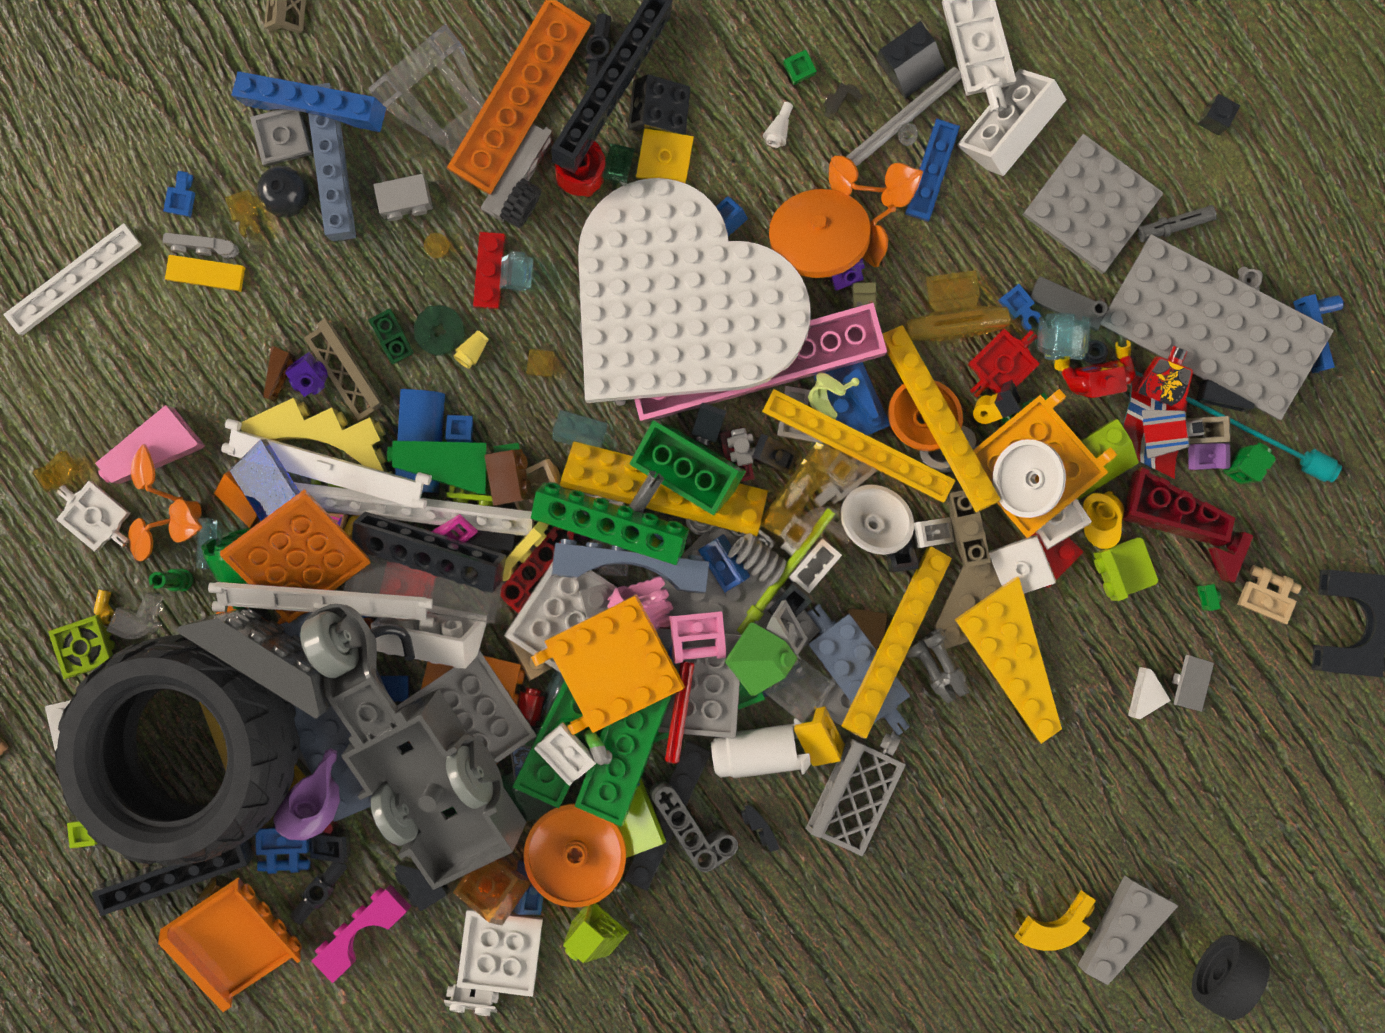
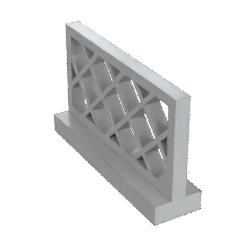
[806,737,906,856]

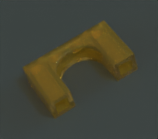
[760,443,859,550]

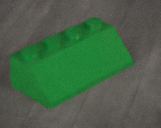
[629,420,746,516]

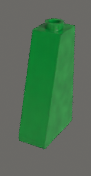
[387,441,486,495]

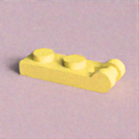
[503,521,549,581]

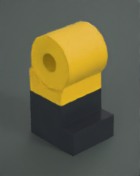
[973,380,1024,424]

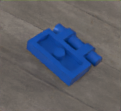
[256,827,310,874]

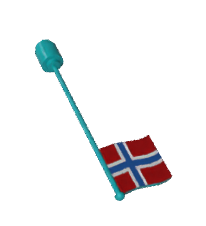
[1123,367,1342,483]

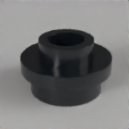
[1082,340,1108,365]

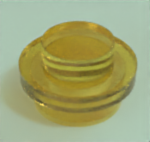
[424,233,449,258]

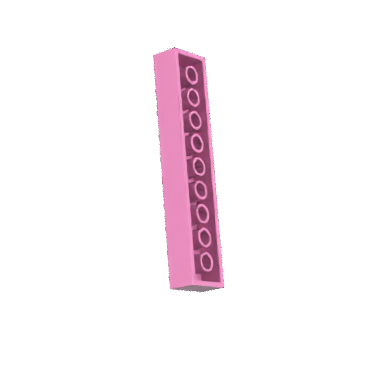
[634,303,887,423]

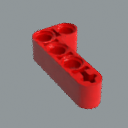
[500,527,575,614]

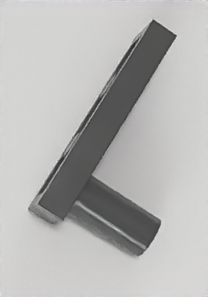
[1030,276,1108,331]

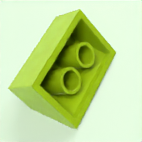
[1077,419,1139,500]

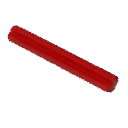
[665,661,694,763]

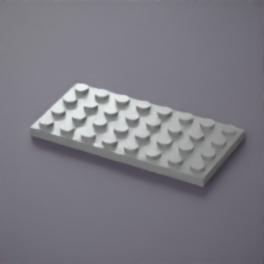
[1100,234,1334,420]

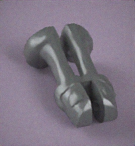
[905,628,969,703]

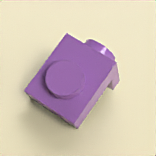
[1188,443,1231,470]

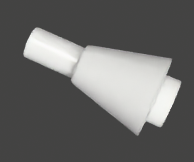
[763,102,793,148]

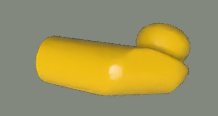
[94,589,117,626]

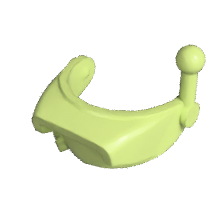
[808,372,860,419]

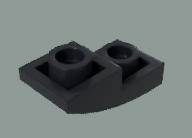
[741,801,779,852]

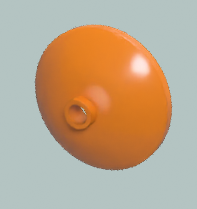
[888,380,963,451]

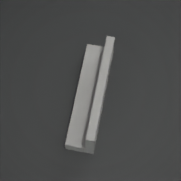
[481,124,555,223]

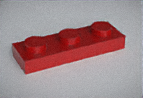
[473,232,506,310]

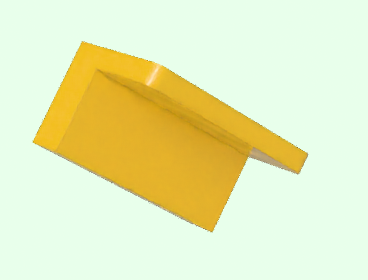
[794,707,845,766]

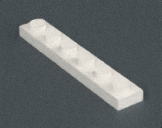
[3,223,142,336]

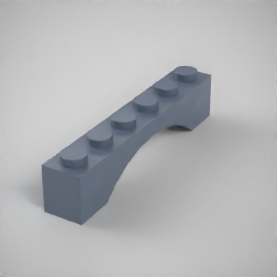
[551,539,709,594]

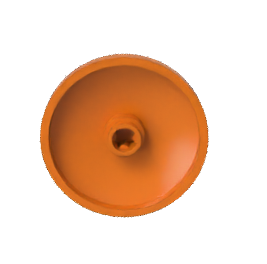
[769,189,870,278]
[524,803,627,908]

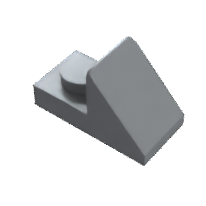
[765,600,808,656]

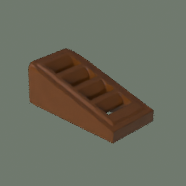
[263,346,296,402]

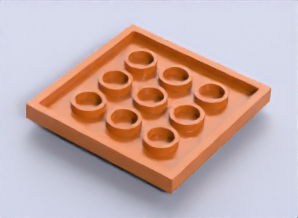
[220,489,371,623]

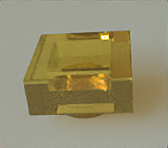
[526,349,555,378]

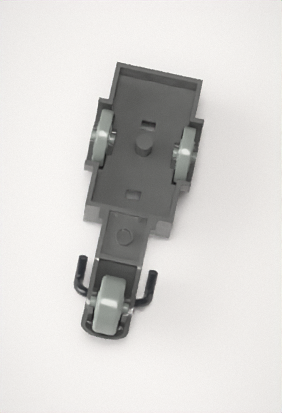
[300,603,526,890]

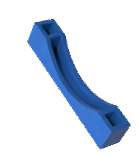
[231,71,387,132]

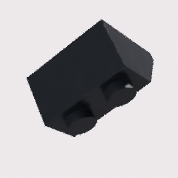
[876,21,946,99]

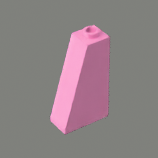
[95,405,205,484]

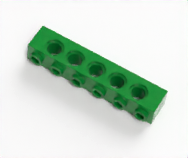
[530,482,689,565]

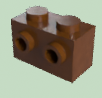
[485,449,532,506]

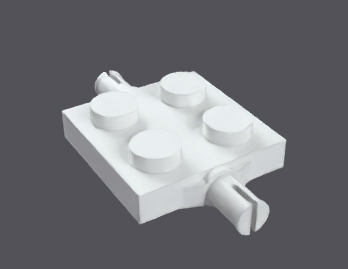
[56,481,131,552]

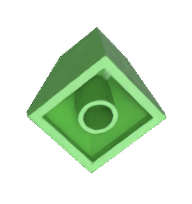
[725,623,798,696]

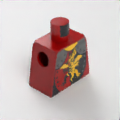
[1133,346,1193,410]

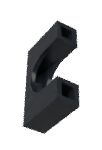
[1312,570,1385,677]

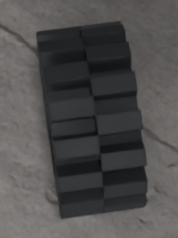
[500,178,542,228]

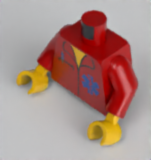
[1054,340,1136,398]

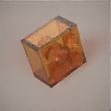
[453,858,531,926]

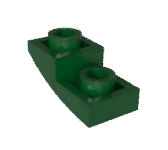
[368,308,414,365]

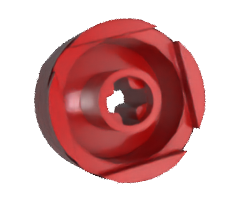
[555,141,605,197]

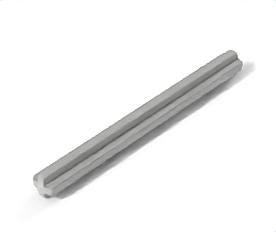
[846,67,962,166]

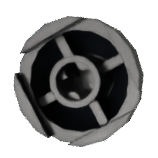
[257,166,310,218]

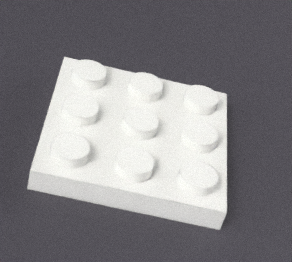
[457,908,543,997]

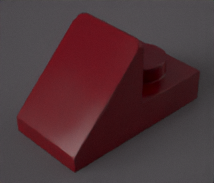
[1208,532,1253,583]

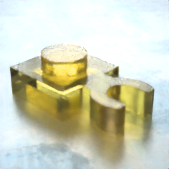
[225,189,260,238]

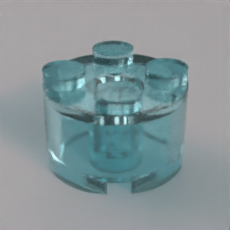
[1037,313,1091,360]

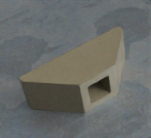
[949,490,991,568]

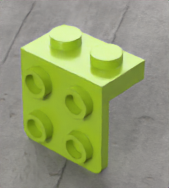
[1093,537,1158,601]

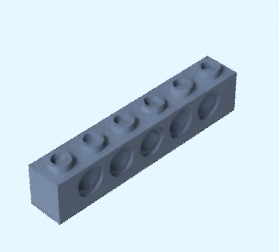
[308,83,356,241]

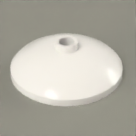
[993,440,1066,518]
[841,485,914,555]

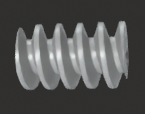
[728,533,786,587]

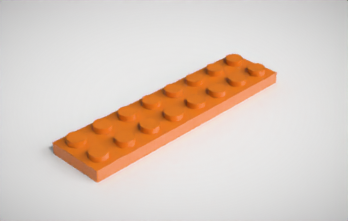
[446,0,591,195]

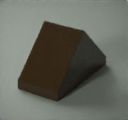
[846,608,887,651]

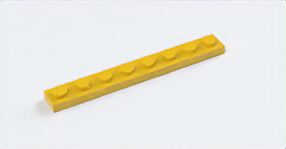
[882,325,1001,513]
[762,389,955,503]
[841,546,952,738]

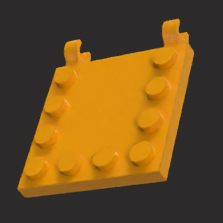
[973,389,1117,539]
[531,594,685,735]

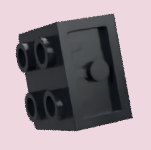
[628,74,690,135]

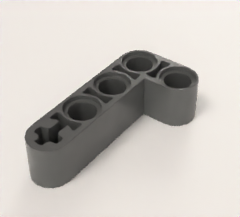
[650,781,738,872]

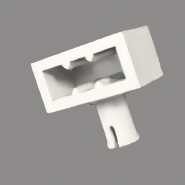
[780,536,842,593]

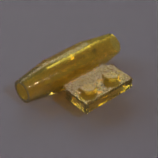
[906,270,1010,341]

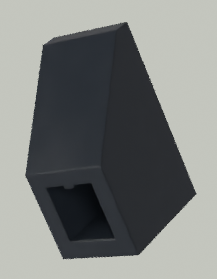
[394,860,451,911]

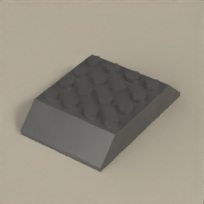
[176,607,332,719]

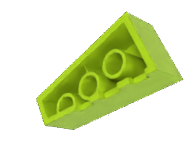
[563,903,629,963]

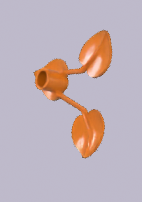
[829,155,923,267]
[128,444,203,561]

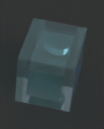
[499,251,534,291]

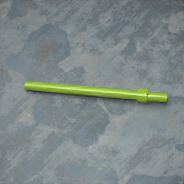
[736,508,835,634]

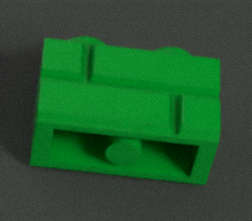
[1223,443,1276,485]

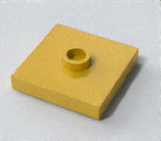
[636,128,694,184]

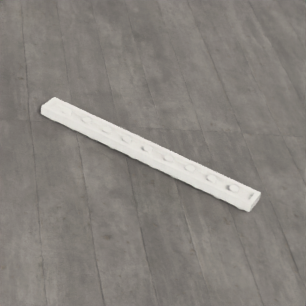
[278,481,534,536]

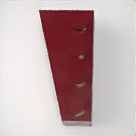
[1122,467,1235,547]

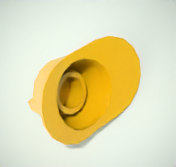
[1083,491,1124,549]

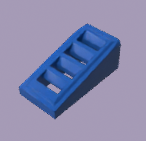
[841,367,879,421]

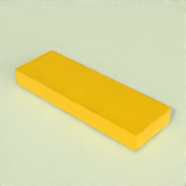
[165,255,245,292]

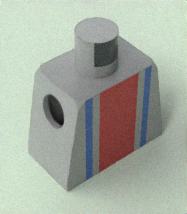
[1142,410,1204,458]

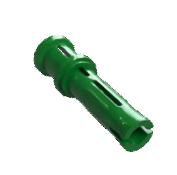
[149,569,194,592]

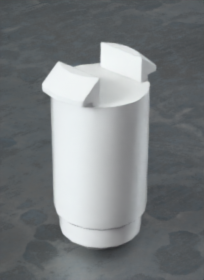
[711,718,811,778]

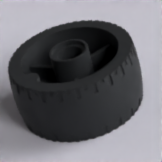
[1191,935,1270,1021]

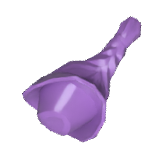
[273,748,340,840]

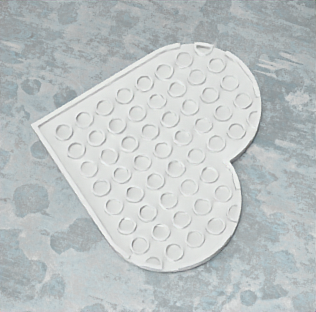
[578,178,811,403]

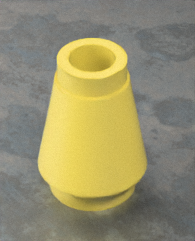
[453,331,489,369]

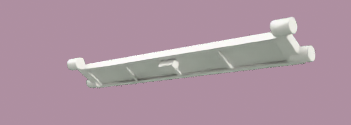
[221,418,432,510]
[208,582,434,627]

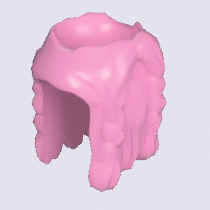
[607,576,673,630]

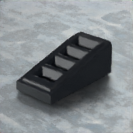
[1196,379,1255,412]

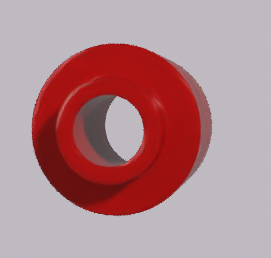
[517,687,545,726]

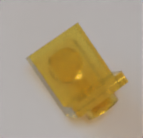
[32,450,80,492]

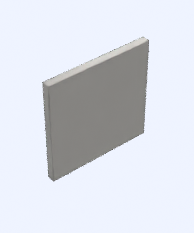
[1172,655,1214,712]

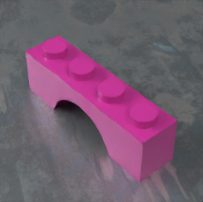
[312,884,411,983]

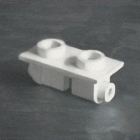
[444,984,499,1016]

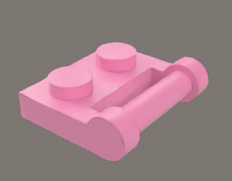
[669,611,726,663]

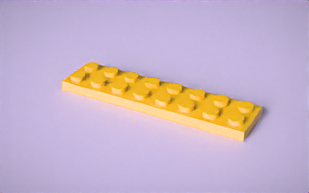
[560,441,768,537]

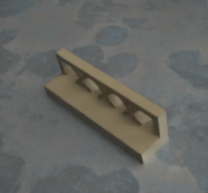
[264,0,306,33]
[304,319,384,422]

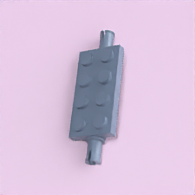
[807,603,910,735]

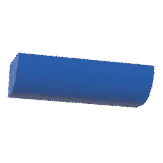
[395,389,445,493]

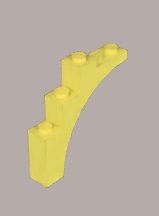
[241,398,393,474]

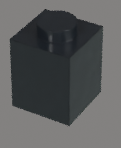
[1197,94,1241,136]

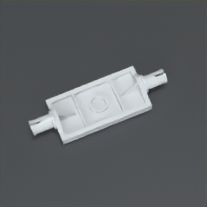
[942,0,1016,113]

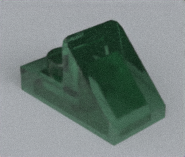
[602,143,635,186]

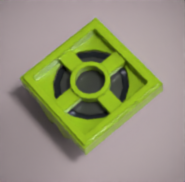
[48,615,115,680]

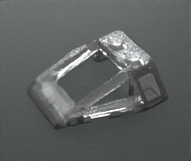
[368,24,484,153]

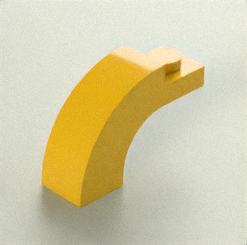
[1015,890,1096,951]

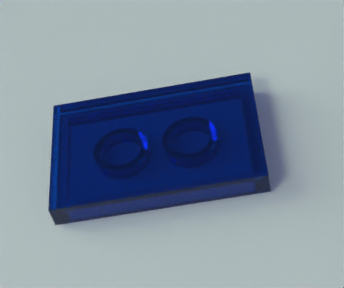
[229,439,300,521]

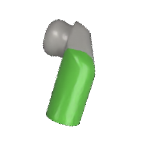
[583,729,612,765]

